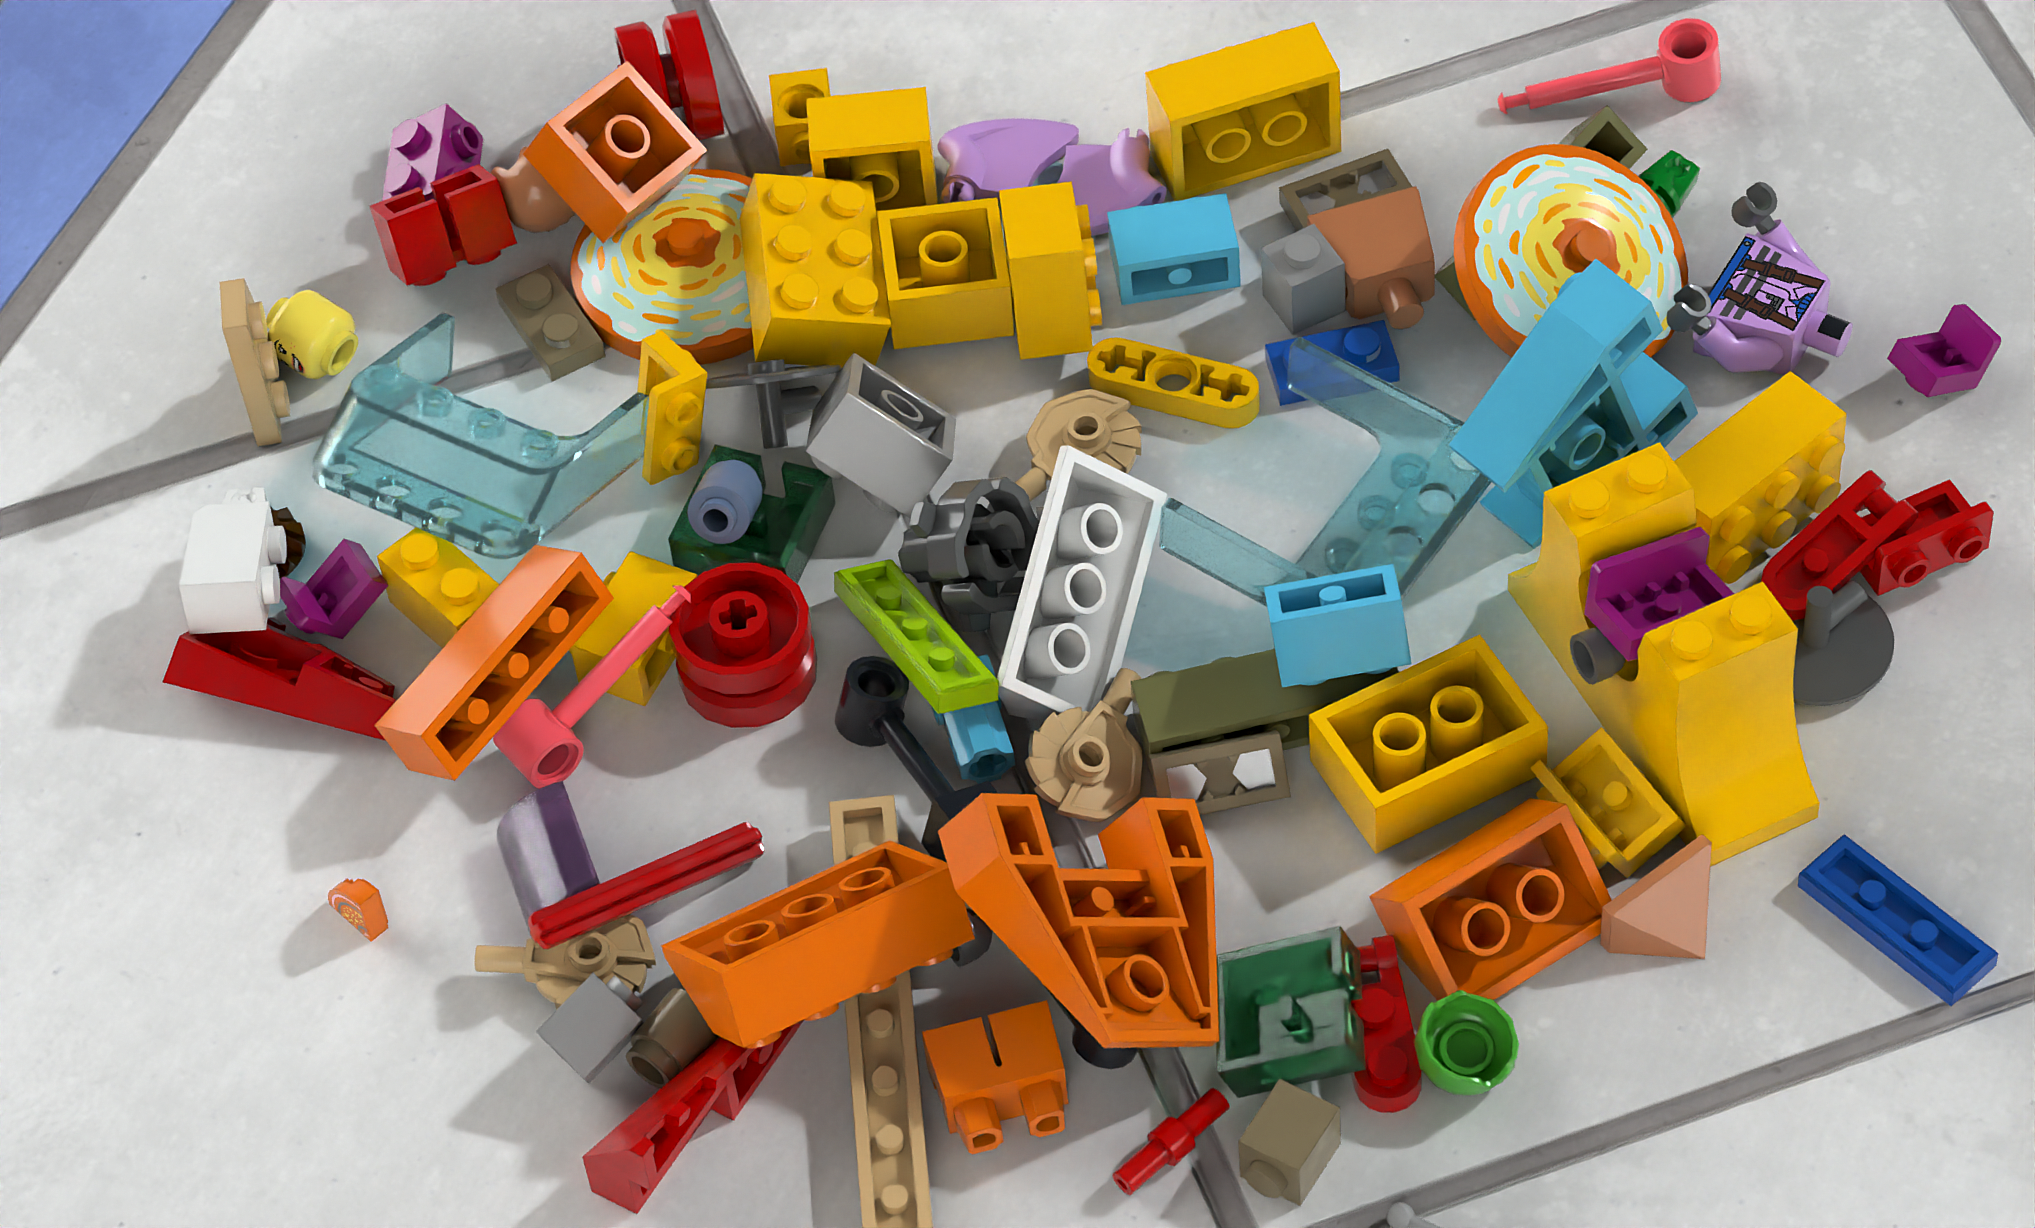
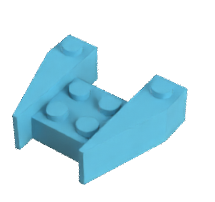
[1449,259,1698,549]

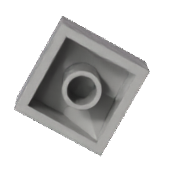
[806,352,956,518]

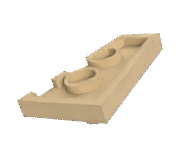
[219,278,290,446]

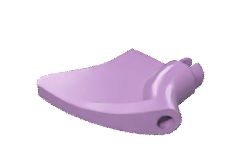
[937,119,1079,203]
[1057,128,1167,236]

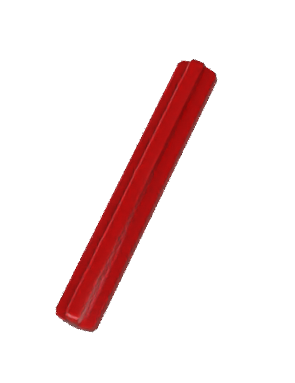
[528,822,765,950]

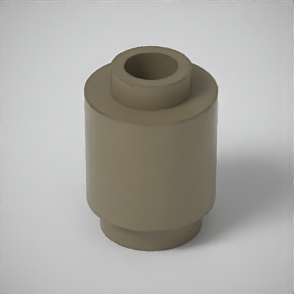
[626,988,719,1089]

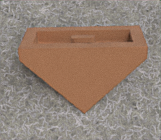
[1600,834,1712,959]

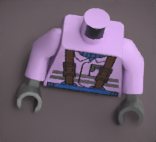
[1666,182,1852,375]

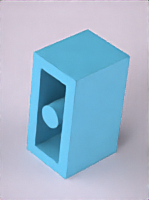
[1107,193,1241,305]
[1264,564,1412,687]

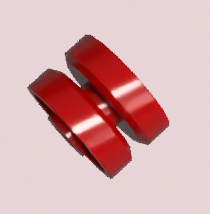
[614,10,724,140]
[668,563,817,728]

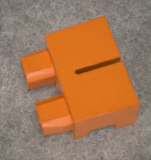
[922,1000,1068,1154]

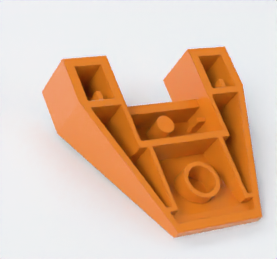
[938,793,1219,1048]

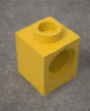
[769,68,831,166]

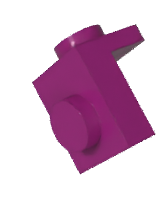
[1887,304,2002,397]
[280,538,388,640]

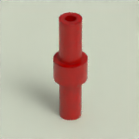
[1112,1088,1230,1195]

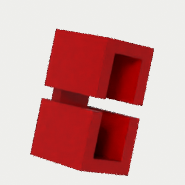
[369,164,517,286]

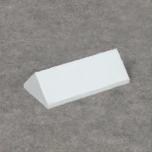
[997,445,1167,722]

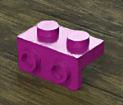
[382,103,483,201]
[1584,527,1734,662]

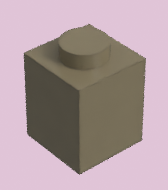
[1238,1079,1341,1206]

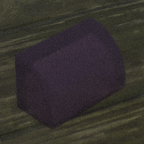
[496,781,600,939]

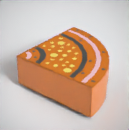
[328,878,389,942]

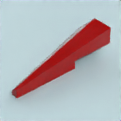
[162,617,396,741]
[582,1020,804,1214]

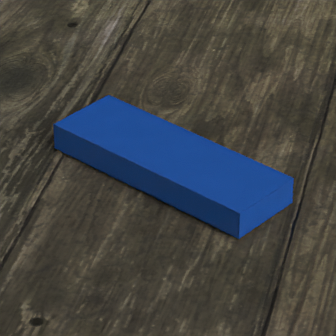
[1798,834,1998,1006]

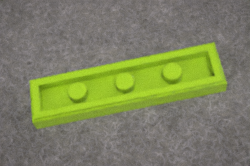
[834,559,999,714]

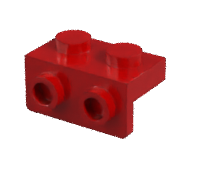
[1859,479,1994,596]

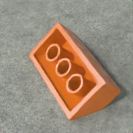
[661,840,975,1048]

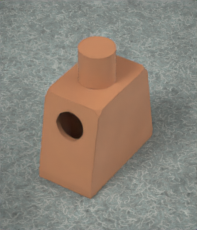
[1307,186,1435,329]

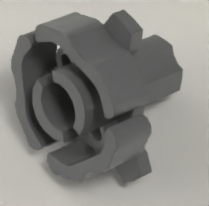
[898,477,1040,632]

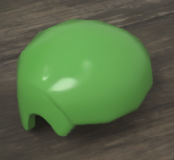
[1414,990,1519,1096]

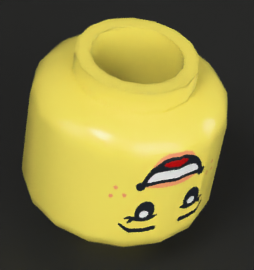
[266,290,358,380]

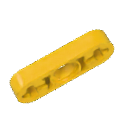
[1087,338,1260,428]

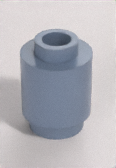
[687,460,763,544]

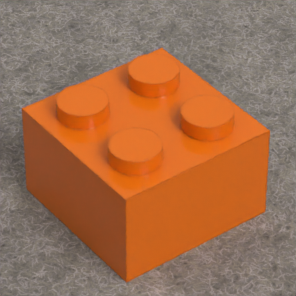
[523,61,708,243]

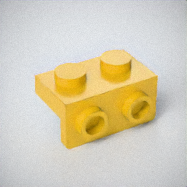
[634,330,707,485]
[1530,727,1687,878]

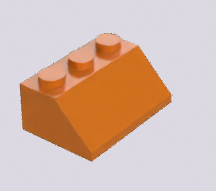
[1369,798,1612,1001]

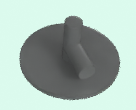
[706,359,841,449]
[1792,580,1894,706]

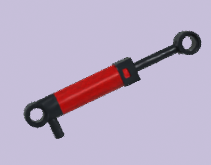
[835,656,1139,1069]

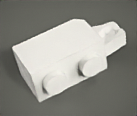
[179,487,287,634]

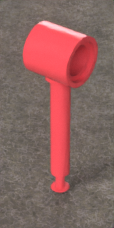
[1497,18,1721,115]
[493,585,691,789]

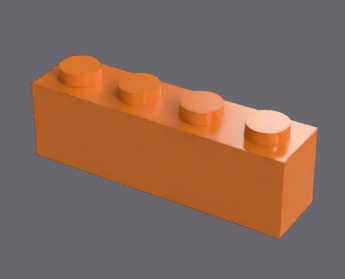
[374,545,614,781]

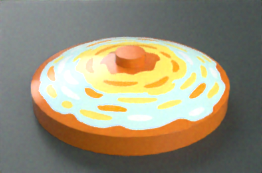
[1454,144,1688,358]
[570,169,754,365]

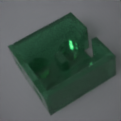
[668,444,836,584]
[1216,926,1366,1098]

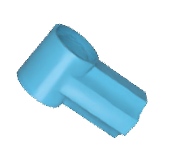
[931,654,1015,784]

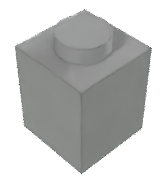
[1261,224,1346,335]
[536,973,644,1084]

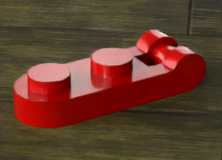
[1761,470,1919,620]
[1325,935,1422,1113]

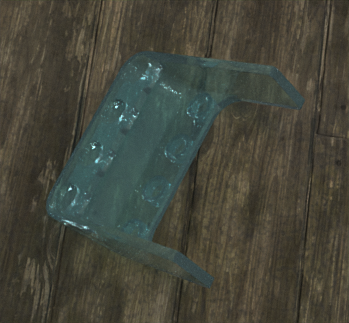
[312,312,649,559]
[1159,337,1491,607]

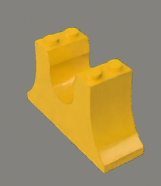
[1507,442,1820,866]

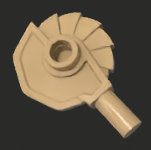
[1014,389,1142,502]
[1025,668,1143,822]
[475,914,656,1009]

